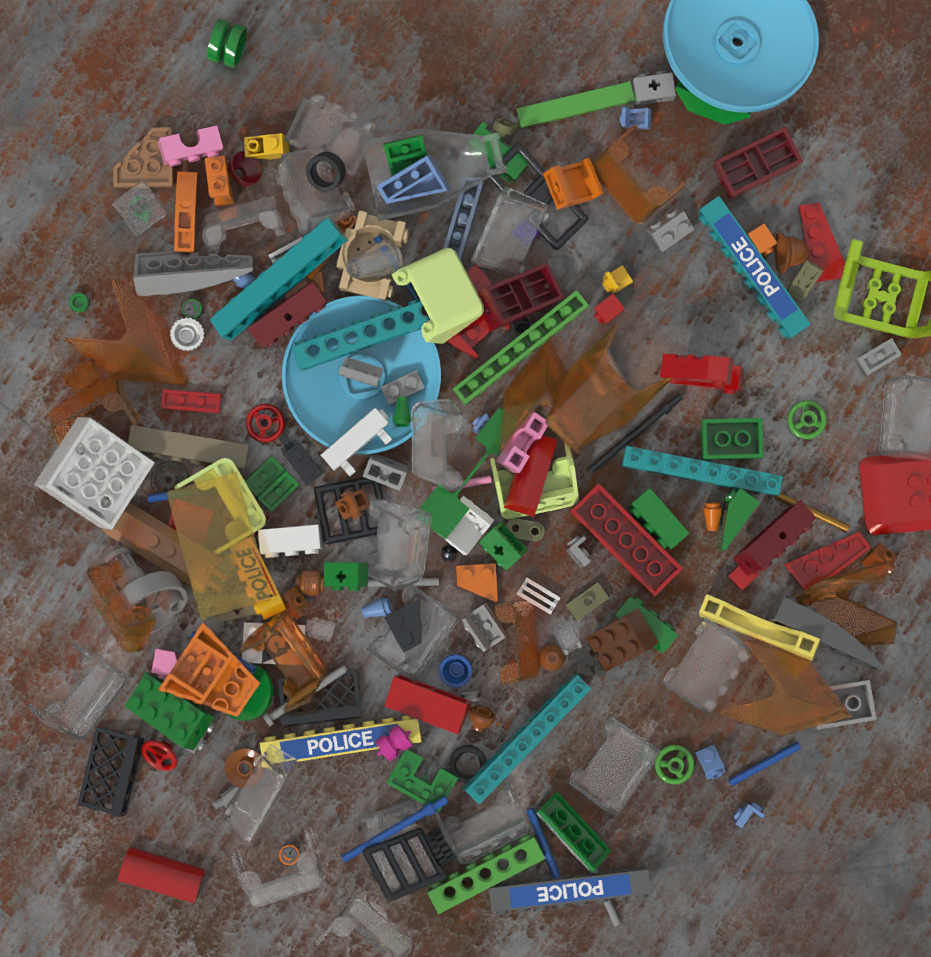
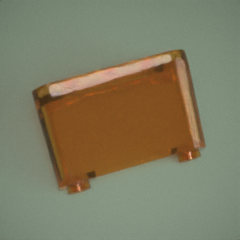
[494,601,539,685]

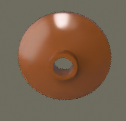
[225,748,265,788]

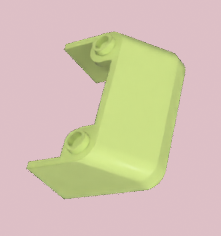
[490,442,579,519]
[174,458,266,555]

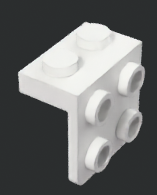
[439,496,494,555]

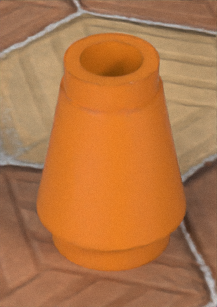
[703,502,723,531]

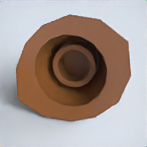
[775,233,810,274]

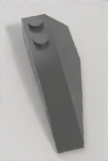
[765,596,884,671]

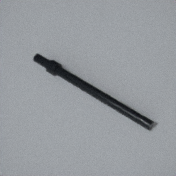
[588,393,683,474]

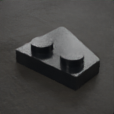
[385,599,422,653]

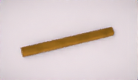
[775,492,850,532]

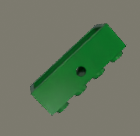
[125,672,215,751]

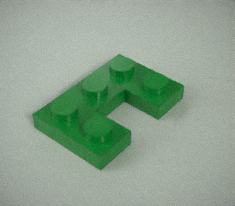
[386,749,458,813]

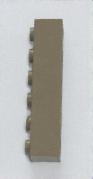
[128,425,251,472]

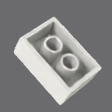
[258,525,323,558]

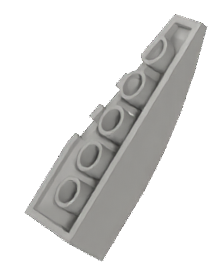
[133,251,253,296]

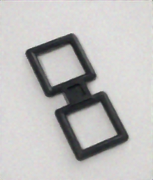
[487,143,588,250]

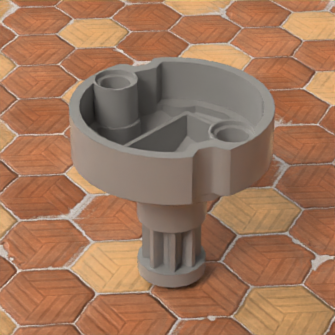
[105,547,188,639]

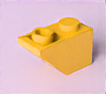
[244,133,290,159]

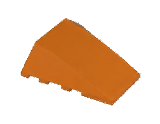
[159,622,260,717]

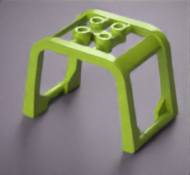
[834,239,931,338]

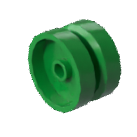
[207,19,247,69]

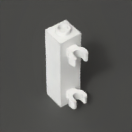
[321,408,392,476]

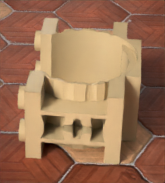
[336,211,409,301]

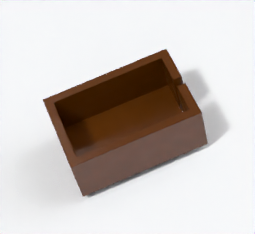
[585,608,659,672]

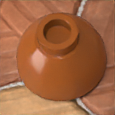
[538,644,565,671]
[469,705,496,732]

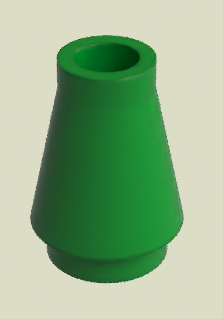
[392,397,412,427]

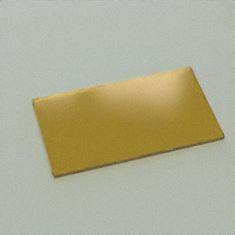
[167,472,271,620]

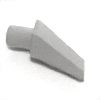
[212,785,240,809]

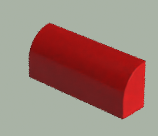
[503,435,557,517]
[384,674,472,735]
[117,847,206,903]

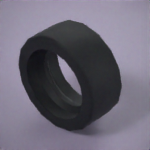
[306,151,346,192]
[449,745,486,784]

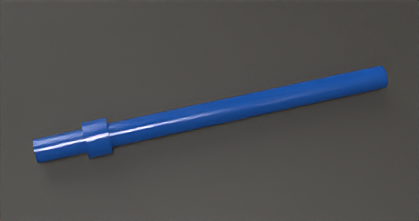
[341,796,449,862]

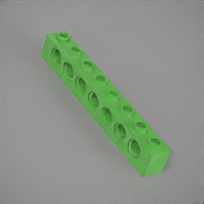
[453,290,589,406]

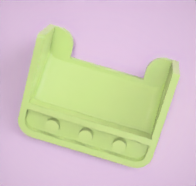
[392,248,484,344]

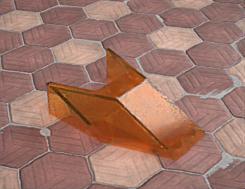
[545,323,672,451]

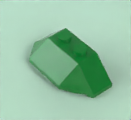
[675,80,751,125]

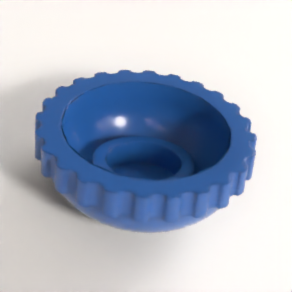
[439,654,473,688]

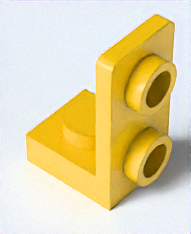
[602,265,633,294]

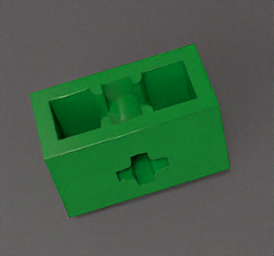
[479,521,528,571]
[324,562,368,591]

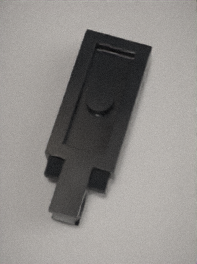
[279,434,323,486]

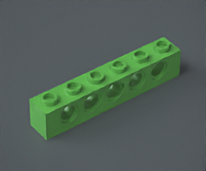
[427,834,545,914]

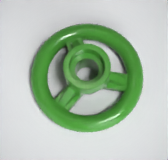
[787,400,827,439]
[655,745,694,784]

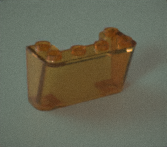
[87,559,156,653]

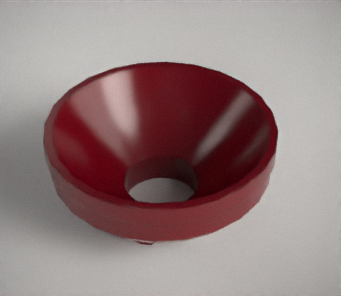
[228,151,262,187]

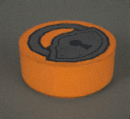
[279,844,300,865]

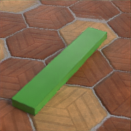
[516,82,635,129]

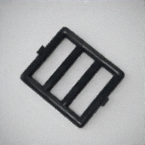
[314,477,390,545]
[362,827,447,902]

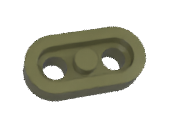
[492,118,518,137]
[506,518,545,542]

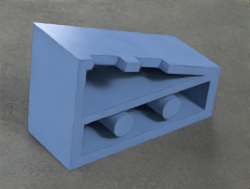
[376,155,451,204]

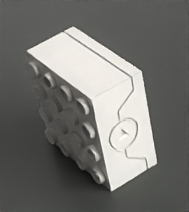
[34,417,155,530]

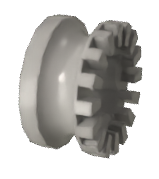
[462,690,480,702]

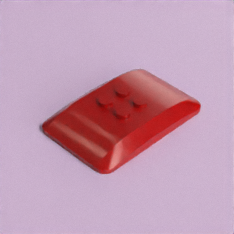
[859,450,931,535]

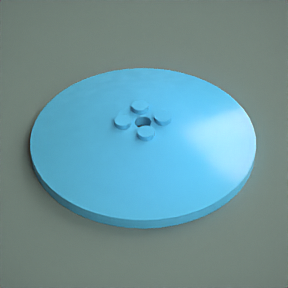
[663,0,819,113]
[282,296,441,455]

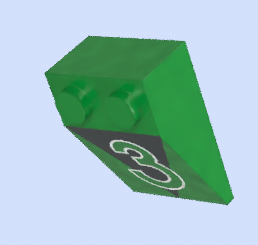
[717,488,760,551]

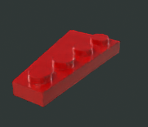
[799,202,845,283]
[783,532,871,596]

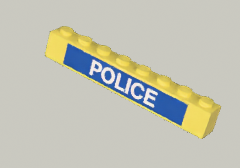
[260,715,422,767]

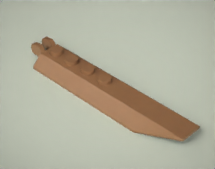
[101,502,228,594]

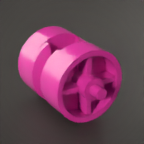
[375,724,413,762]

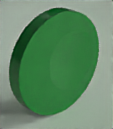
[226,663,274,721]

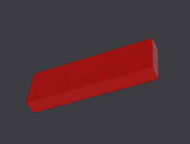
[161,389,222,414]

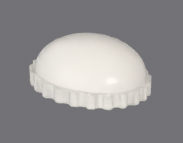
[170,318,204,351]

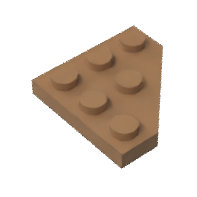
[113,127,174,188]

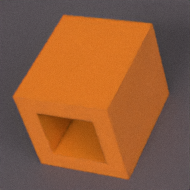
[747,223,777,256]

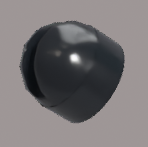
[514,317,530,333]
[441,546,457,562]

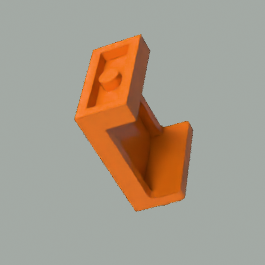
[205,156,235,206]
[543,158,603,210]

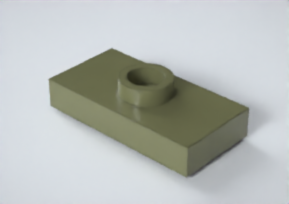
[787,259,824,303]
[566,582,609,621]

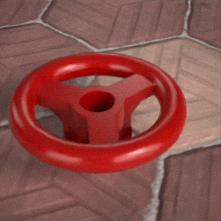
[246,404,285,443]
[142,740,178,771]

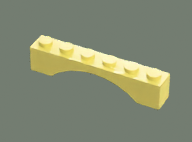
[699,594,820,661]

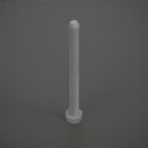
[262,665,347,727]

